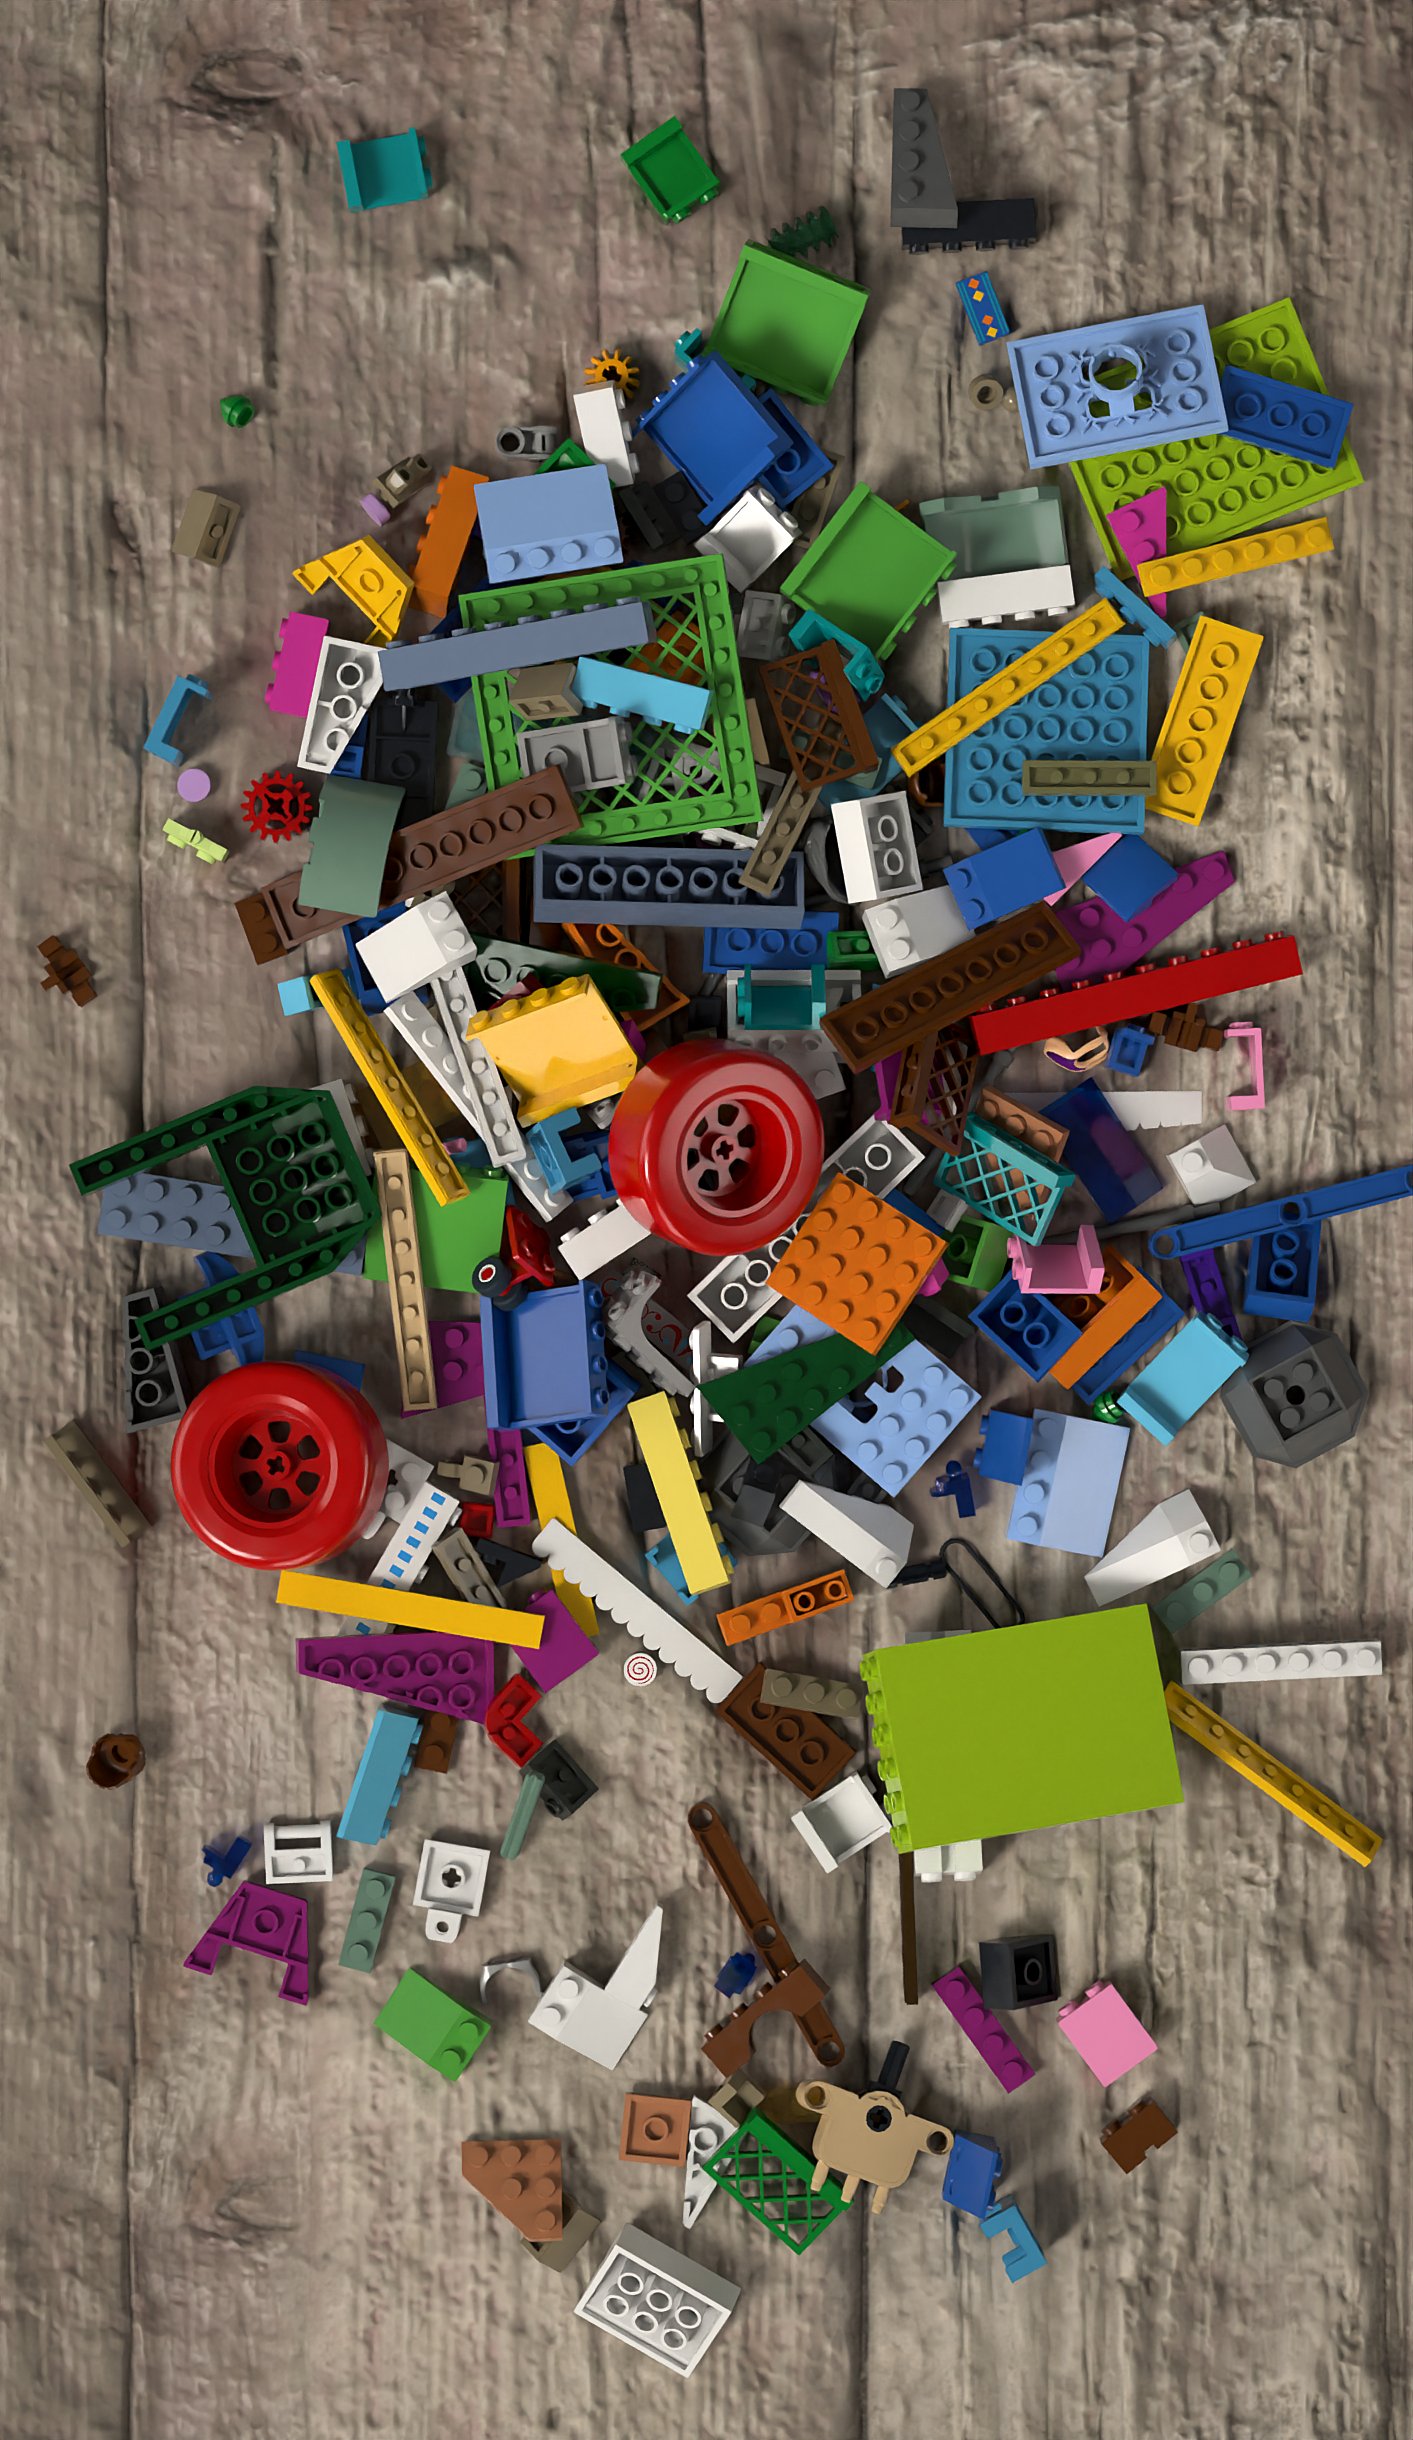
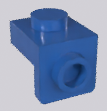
[1104,1024,1155,1077]

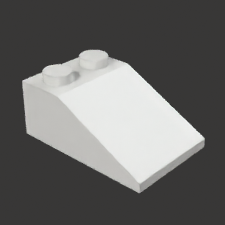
[862,885,976,979]
[356,891,477,1004]
[528,1960,648,2070]

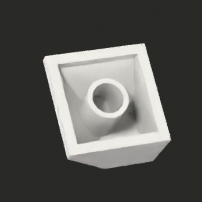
[1166,1124,1256,1207]

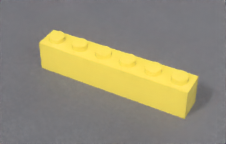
[627,1391,734,1596]

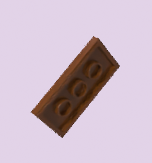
[715,1662,857,1801]

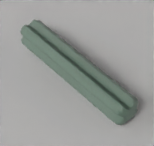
[500,1770,545,1860]

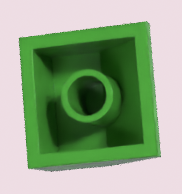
[940,1214,1014,1292]

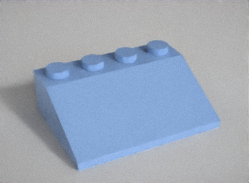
[473,464,623,585]
[1005,1407,1130,1558]

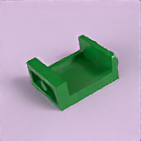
[620,116,721,225]

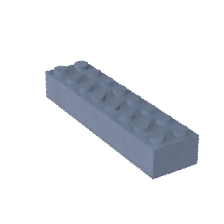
[378,596,658,691]
[533,844,804,929]
[97,1173,368,1276]

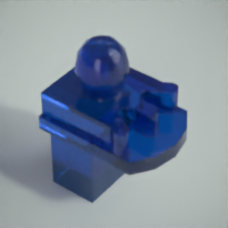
[929,1460,976,1518]
[201,1834,253,1887]
[714,1952,758,1999]

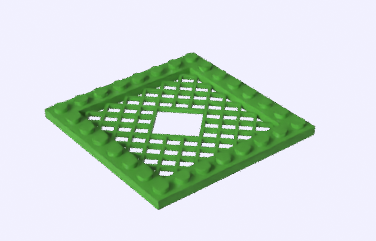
[458,553,764,860]

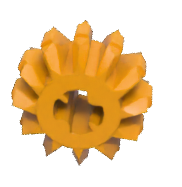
[584,349,640,400]

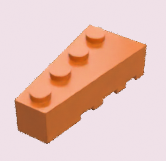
[407,465,489,619]
[561,923,691,1033]

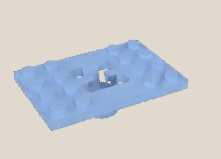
[1006,304,1228,470]
[743,1304,982,1497]

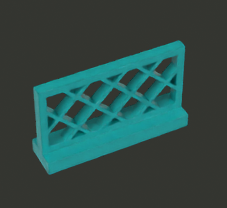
[933,1112,1076,1246]

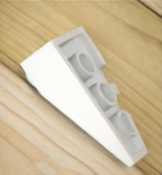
[297,636,387,774]
[779,1480,914,1588]
[1084,1489,1221,1607]

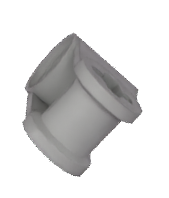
[495,426,559,463]

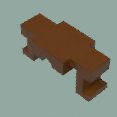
[37,935,98,1007]
[1147,1003,1224,1052]

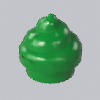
[220,394,255,428]
[1091,1390,1126,1423]

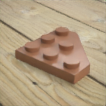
[974,1085,1070,1220]
[461,2139,563,2242]

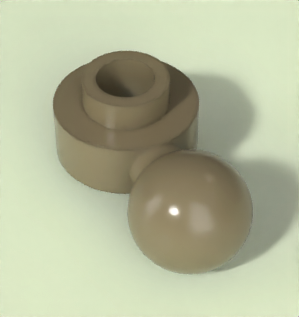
[968,374,1019,412]

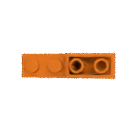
[716,1569,854,1646]

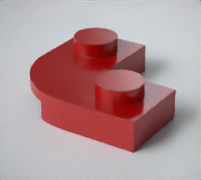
[485,1673,543,1768]

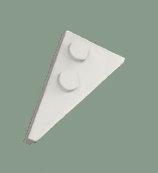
[683,2095,748,2229]

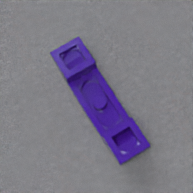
[1179,1248,1243,1342]

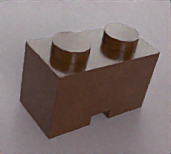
[1099,2097,1178,2175]

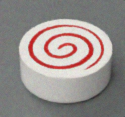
[624,1652,657,1686]

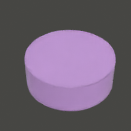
[360,493,391,526]
[177,769,211,803]

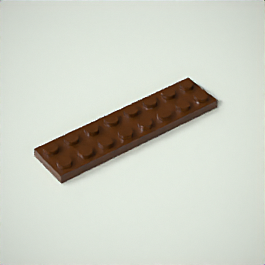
[819,901,1081,1074]

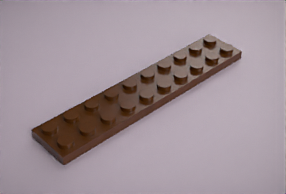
[261,764,585,950]

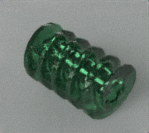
[765,205,839,259]

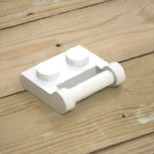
[264,1820,334,1884]

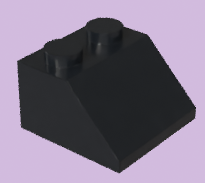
[979,1934,1058,2010]

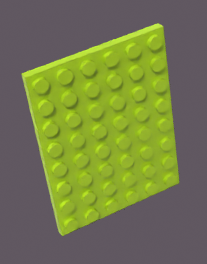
[1068,297,1365,582]

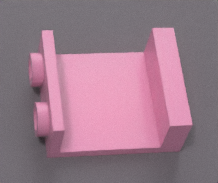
[1223,1022,1265,1111]
[1007,1225,1105,1294]
[1056,1980,1159,2087]

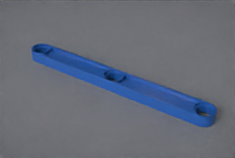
[1148,1164,1413,1259]

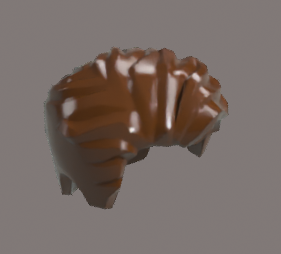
[86,1733,146,1790]

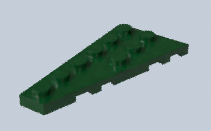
[462,931,663,1013]
[696,1320,915,1465]

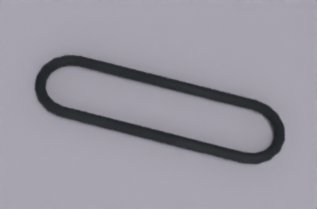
[939,1538,1025,1629]

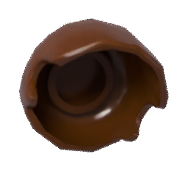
[906,759,945,808]

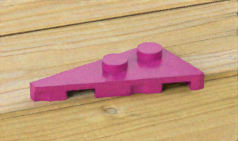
[1106,487,1166,619]

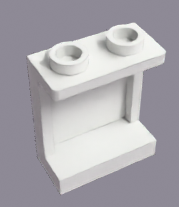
[694,485,802,593]
[790,1771,893,1874]

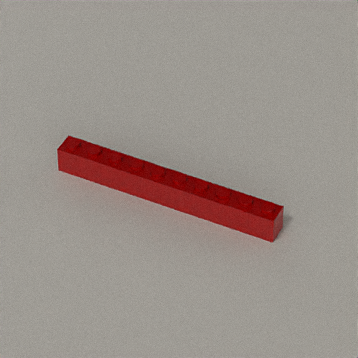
[968,930,1303,1055]

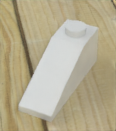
[604,1902,663,2011]

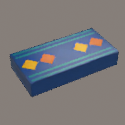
[955,271,1010,346]

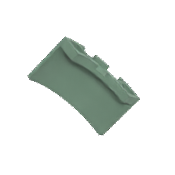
[919,486,1069,582]
[298,774,406,918]

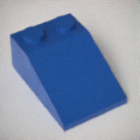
[757,388,834,509]
[943,827,1067,931]
[342,901,429,1017]
[1243,1211,1322,1322]
[968,1269,1084,1382]
[973,1409,1034,1486]

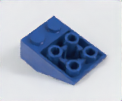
[941,2129,1003,2219]

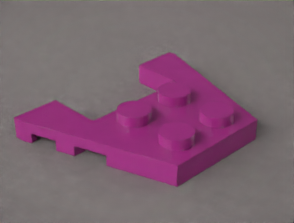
[183,1880,309,2006]

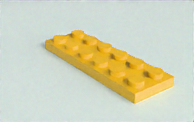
[1145,615,1264,827]

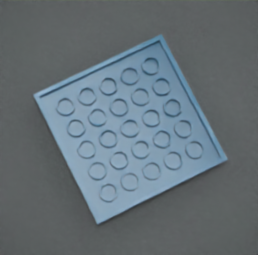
[943,628,1149,835]

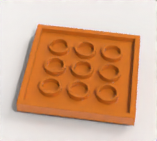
[765,1172,949,1356]

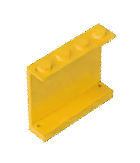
[466,974,644,1128]

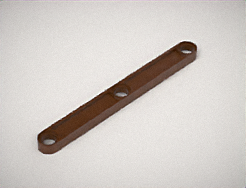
[687,1802,845,2067]

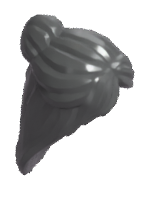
[792,815,861,907]

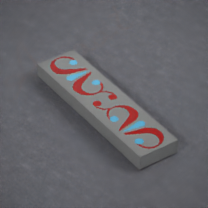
[599,1267,716,1373]

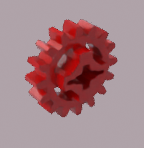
[240,771,314,844]

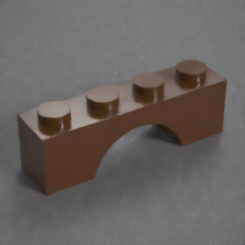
[701,1958,830,2079]

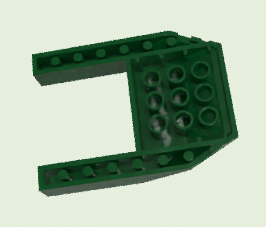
[69,1086,382,1351]

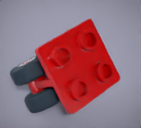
[472,1204,555,1311]

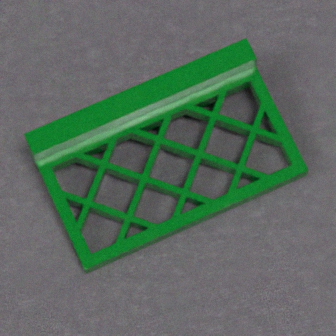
[702,2106,854,2256]

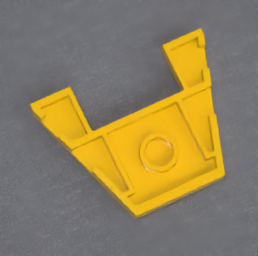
[292,534,415,649]

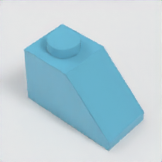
[277,968,359,1016]

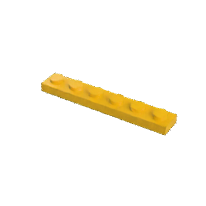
[1137,517,1334,597]

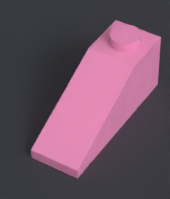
[1041,833,1122,907]

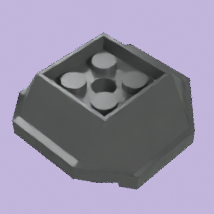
[1219,1320,1369,1468]
[697,1426,837,1556]

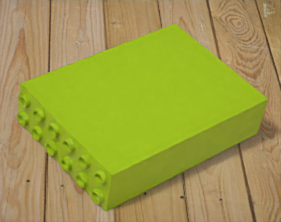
[859,1603,1185,1854]

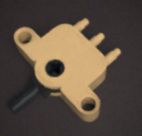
[796,2040,954,2214]

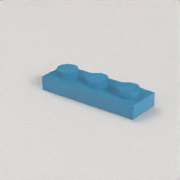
[1095,566,1176,649]

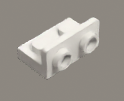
[737,590,796,662]

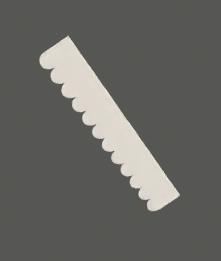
[953,1091,1202,1132]
[532,1518,743,1703]

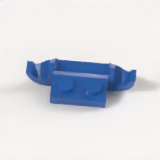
[175,1251,265,1367]

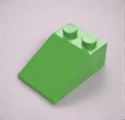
[373,1967,493,2082]

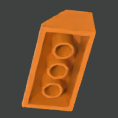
[1049,1244,1163,1390]

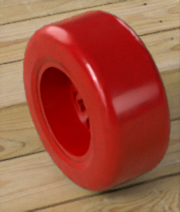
[608,1038,825,1256]
[171,1361,389,1571]

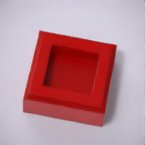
[459,1501,496,1538]

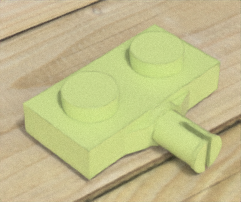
[162,818,230,865]

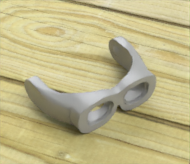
[480,1957,542,2005]

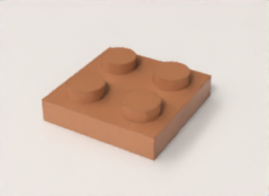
[619,2092,692,2167]

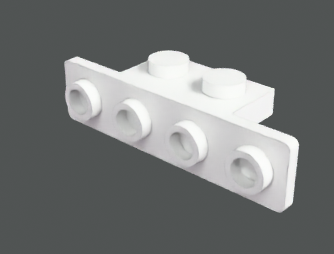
[689,1321,743,1457]

